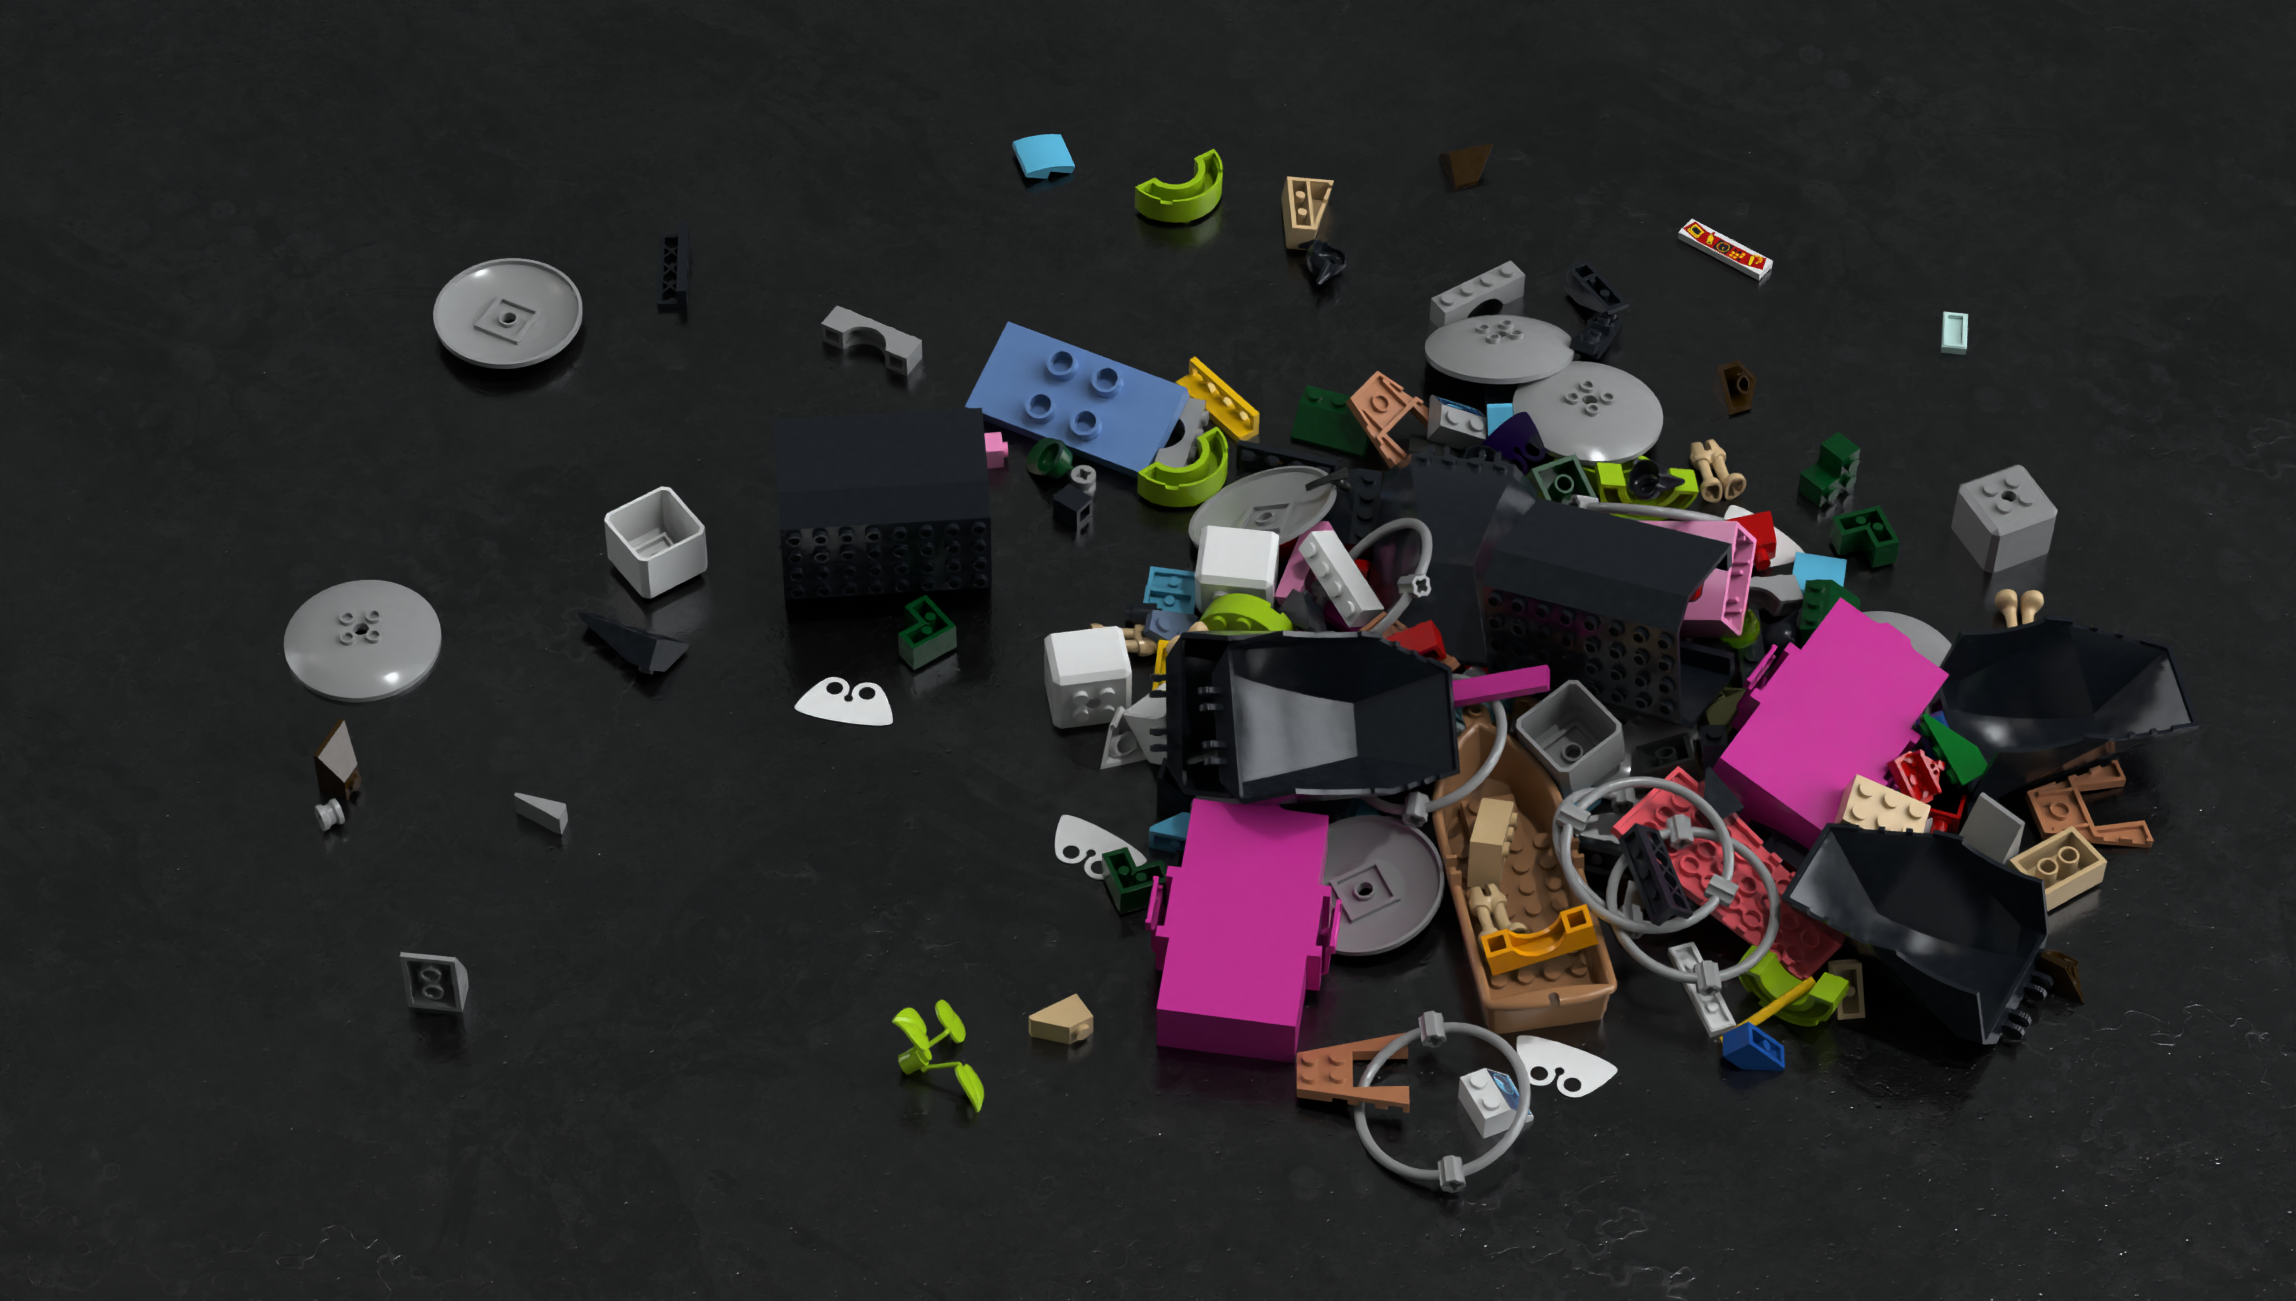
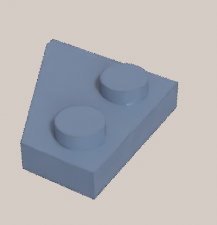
[1144,610,1198,642]

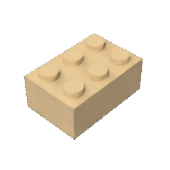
[1834,774,1931,833]
[2008,826,2107,911]

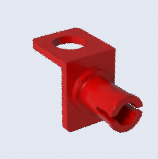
[1928,795,1966,834]

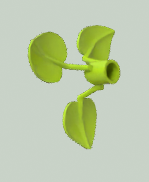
[892,1000,984,1113]

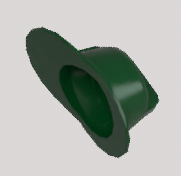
[1026,438,1074,479]

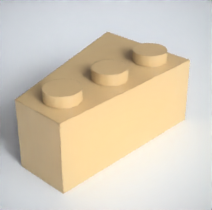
[1281,176,1334,250]
[1467,798,1518,890]

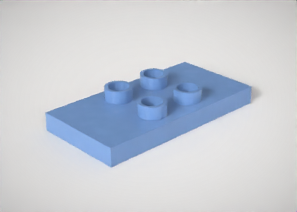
[965,321,1190,479]

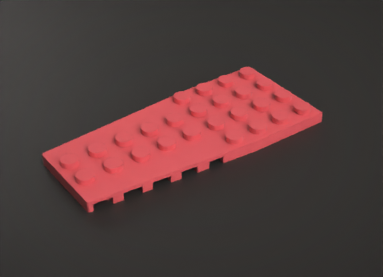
[1610,766,1843,982]

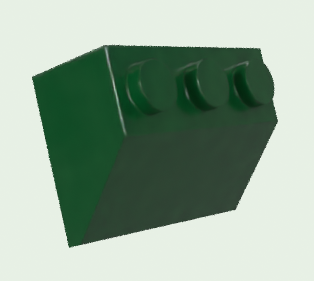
[1290,385,1371,459]
[1800,579,1861,648]

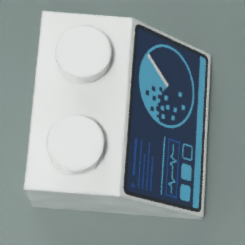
[1458,1068,1534,1139]

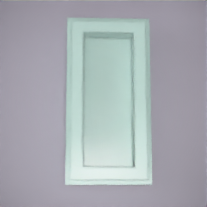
[1941,312,1968,355]

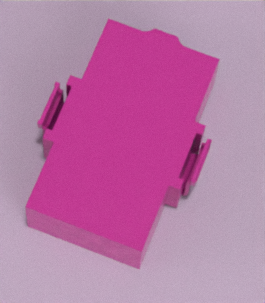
[1713,597,1949,850]
[1145,799,1342,1063]

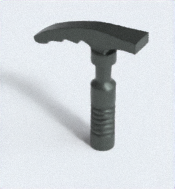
[1305,468,1352,493]

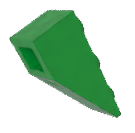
[1918,713,1988,789]

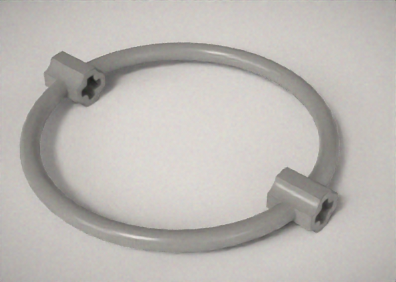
[1567,495,1727,521]
[1311,518,1433,634]
[1361,673,1507,827]
[1555,776,1739,934]
[1552,787,1698,939]
[1606,814,1781,996]
[1354,1011,1531,1193]

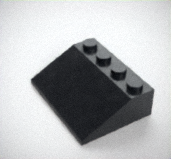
[1297,468,1382,561]

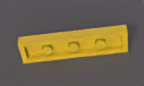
[1176,357,1260,443]

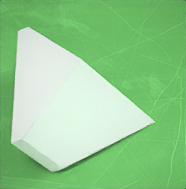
[1100,706,1147,770]

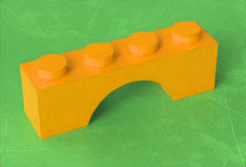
[1480,904,1599,976]

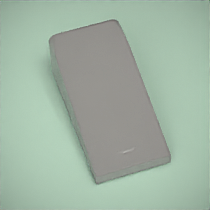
[514,792,568,834]

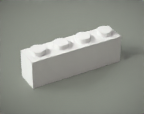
[1298,530,1384,628]

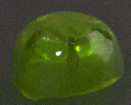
[1720,609,1760,649]

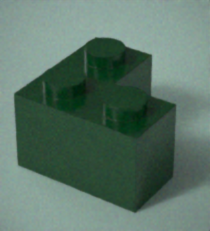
[1798,432,1861,507]
[1829,505,1900,568]
[898,595,957,670]
[1102,847,1167,914]

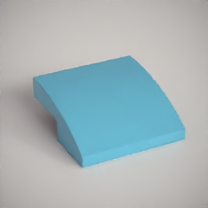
[1012,134,1075,179]
[1792,552,1847,595]
[1143,566,1196,614]

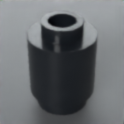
[1125,603,1162,628]

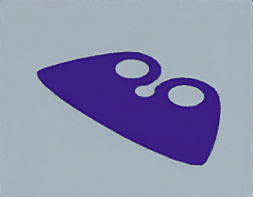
[1482,411,1545,475]

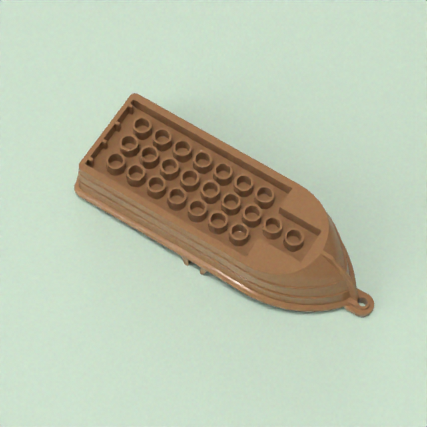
[1432,703,1617,1034]

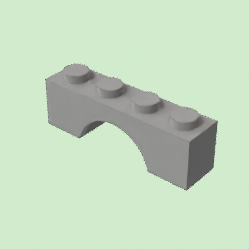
[1429,260,1525,328]
[821,305,922,376]
[1155,398,1209,468]
[1747,574,1804,617]

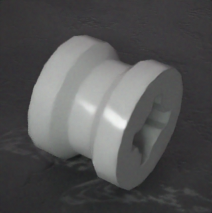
[1071,465,1096,496]
[314,798,345,831]

